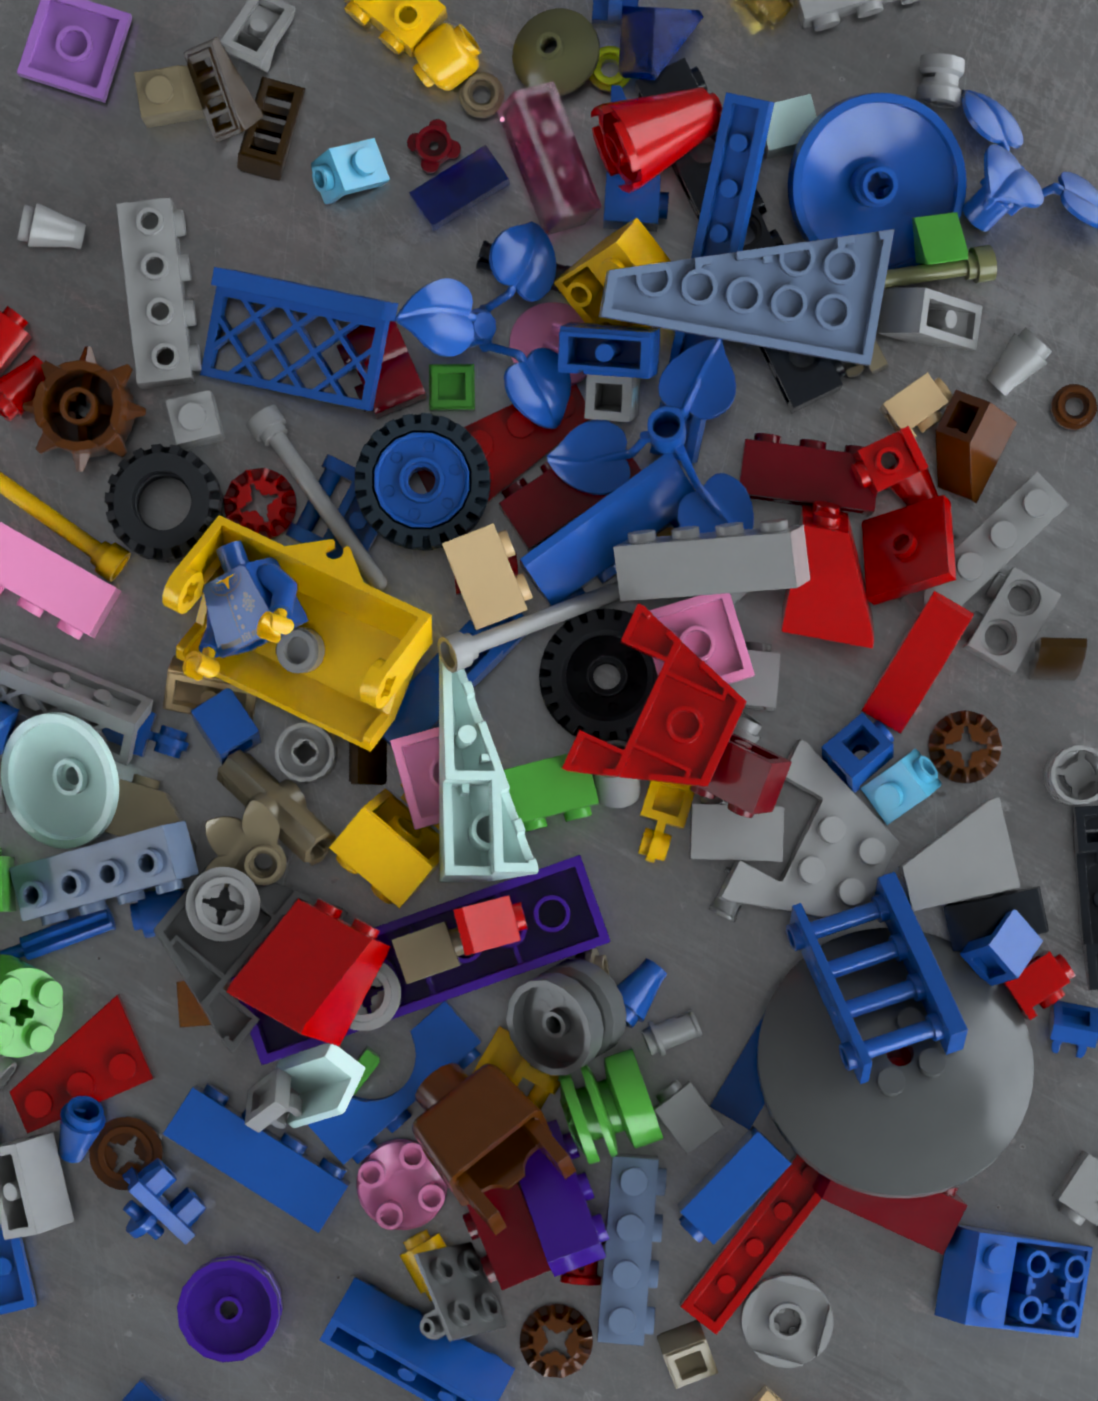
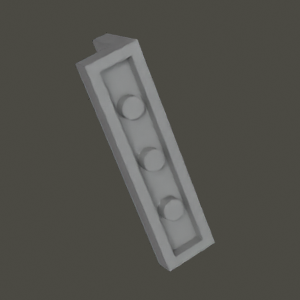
[0,636,154,766]

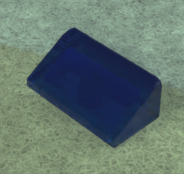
[409,145,510,232]

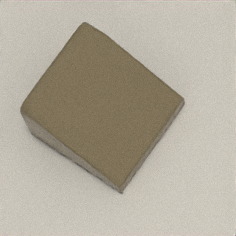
[657,1320,719,1389]

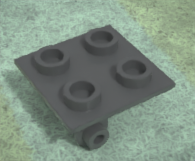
[414,1242,506,1342]

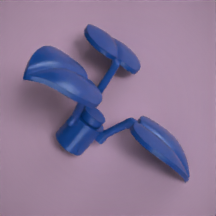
[961,89,1098,232]
[395,221,571,429]
[547,338,754,533]

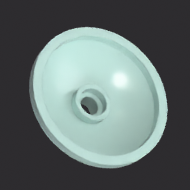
[1,712,119,849]

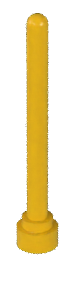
[0,471,131,582]

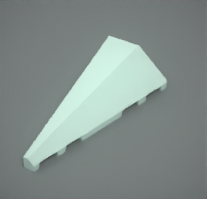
[439,656,538,882]

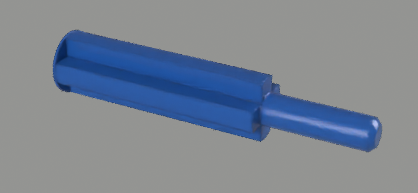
[0,904,116,961]

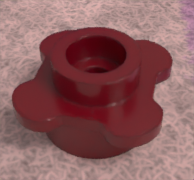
[407,119,461,173]

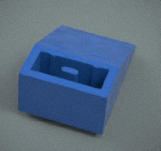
[934,1225,1093,1338]

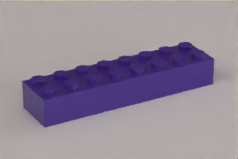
[231,855,611,1066]

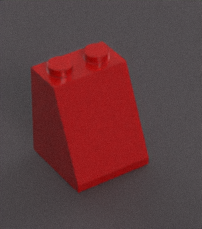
[781,501,874,649]
[226,898,391,1047]

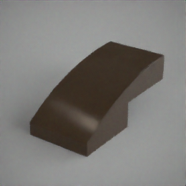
[1029,637,1087,681]

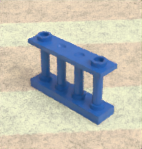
[786,872,968,1084]

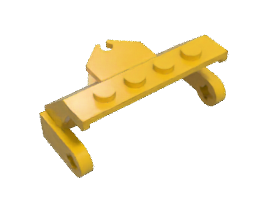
[162,515,433,752]

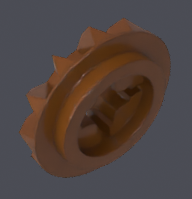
[928,710,1003,783]
[89,1116,163,1190]
[520,1304,593,1378]

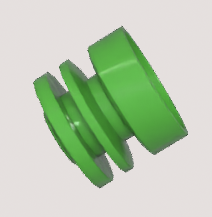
[558,1048,664,1165]

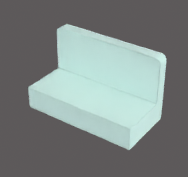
[275,1043,365,1128]

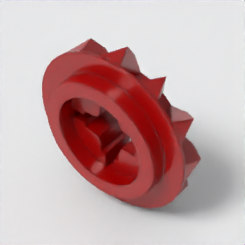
[223,467,297,539]

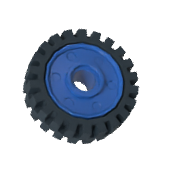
[354,413,491,551]

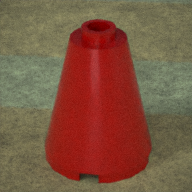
[591,87,723,193]

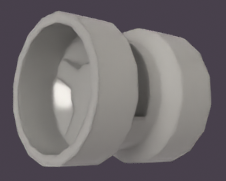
[916,53,965,109]

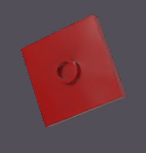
[862,495,956,605]

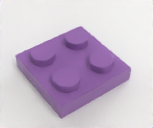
[17,0,132,103]

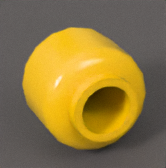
[413,23,482,91]

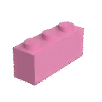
[0,522,122,640]

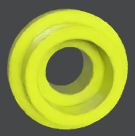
[589,46,633,92]

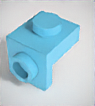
[311,138,390,205]
[860,749,942,825]

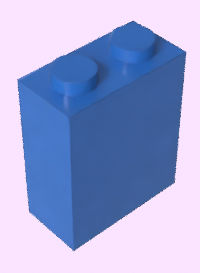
[677,1125,791,1245]

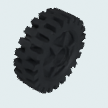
[539,608,658,742]

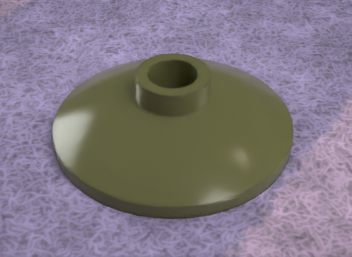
[512,8,600,97]

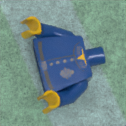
[182,540,309,681]

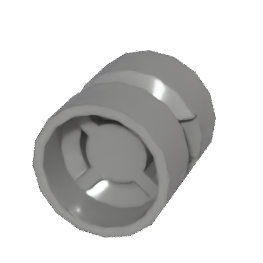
[275,722,338,784]
[1043,745,1098,806]

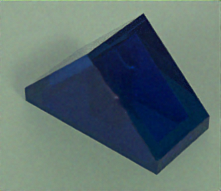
[619,6,703,80]

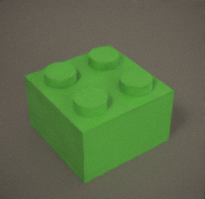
[504,753,599,833]

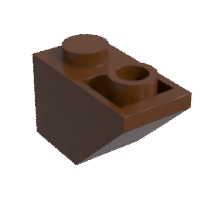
[936,390,1017,504]

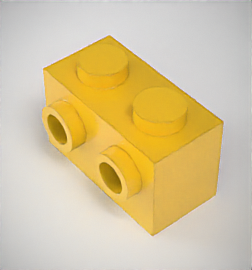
[344,0,447,58]

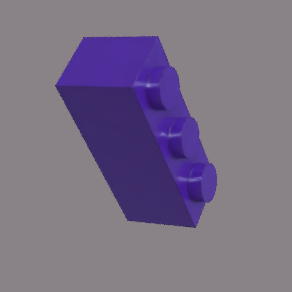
[519,1119,610,1277]

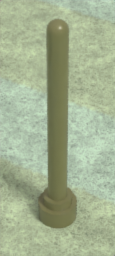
[884,245,997,289]

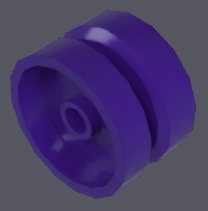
[177,1254,284,1363]

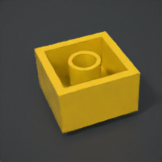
[329,788,439,908]

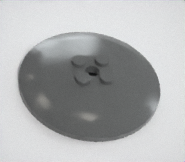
[757,928,1034,1198]

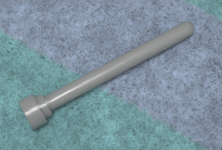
[246,405,387,591]
[438,581,620,673]

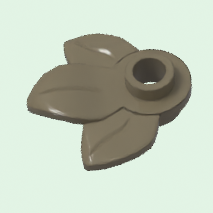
[204,800,287,888]

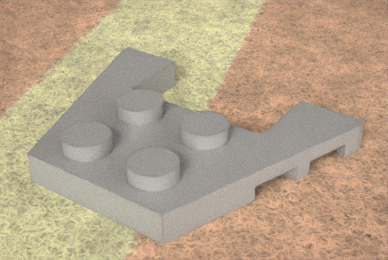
[717,739,900,918]

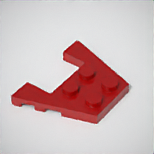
[562,603,747,787]

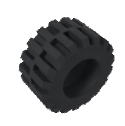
[104,444,224,563]

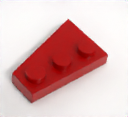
[9,994,155,1134]

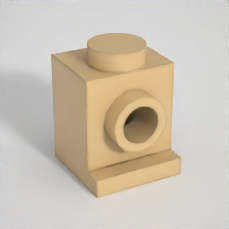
[879,372,953,438]

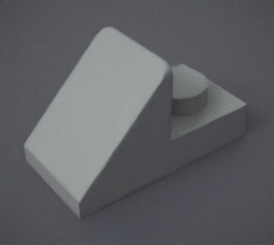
[220,0,296,73]

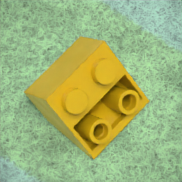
[554,218,671,328]

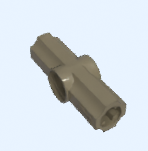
[217,749,336,866]

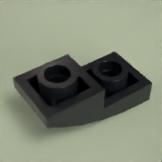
[944,886,1049,951]

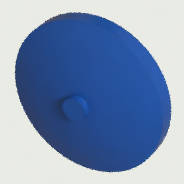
[787,93,967,270]

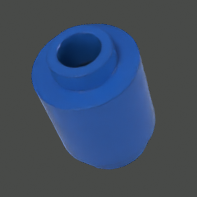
[130,889,187,938]

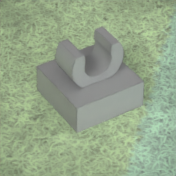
[245,1067,303,1133]

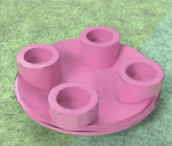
[356,1139,448,1230]

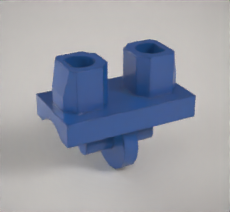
[122,1158,206,1245]

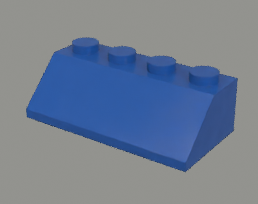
[520,453,695,606]

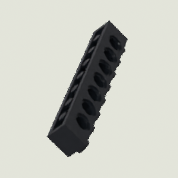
[635,57,846,414]

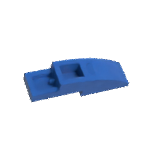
[382,613,527,747]

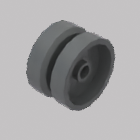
[506,959,627,1075]

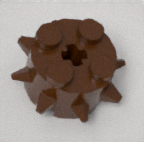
[23,346,146,472]

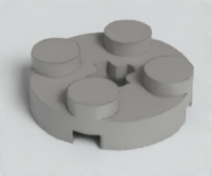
[741,1274,834,1368]

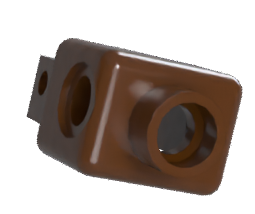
[412,1063,576,1235]

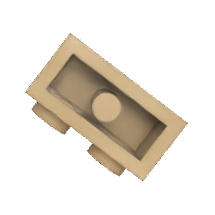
[442,523,533,631]

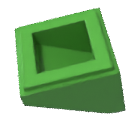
[912,212,968,265]

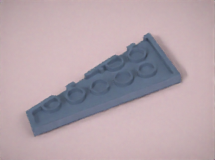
[599,229,894,366]

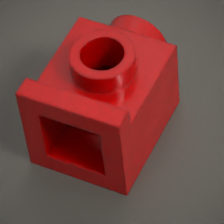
[851,426,929,495]
[1003,950,1076,1020]

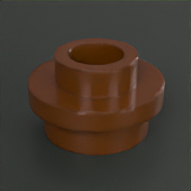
[1051,384,1097,430]

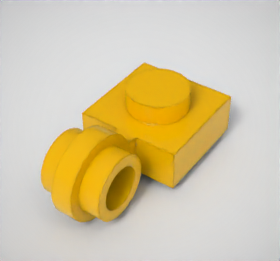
[638,781,695,863]

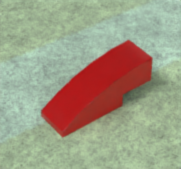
[861,591,974,734]

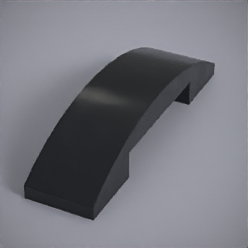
[1074,806,1098,991]

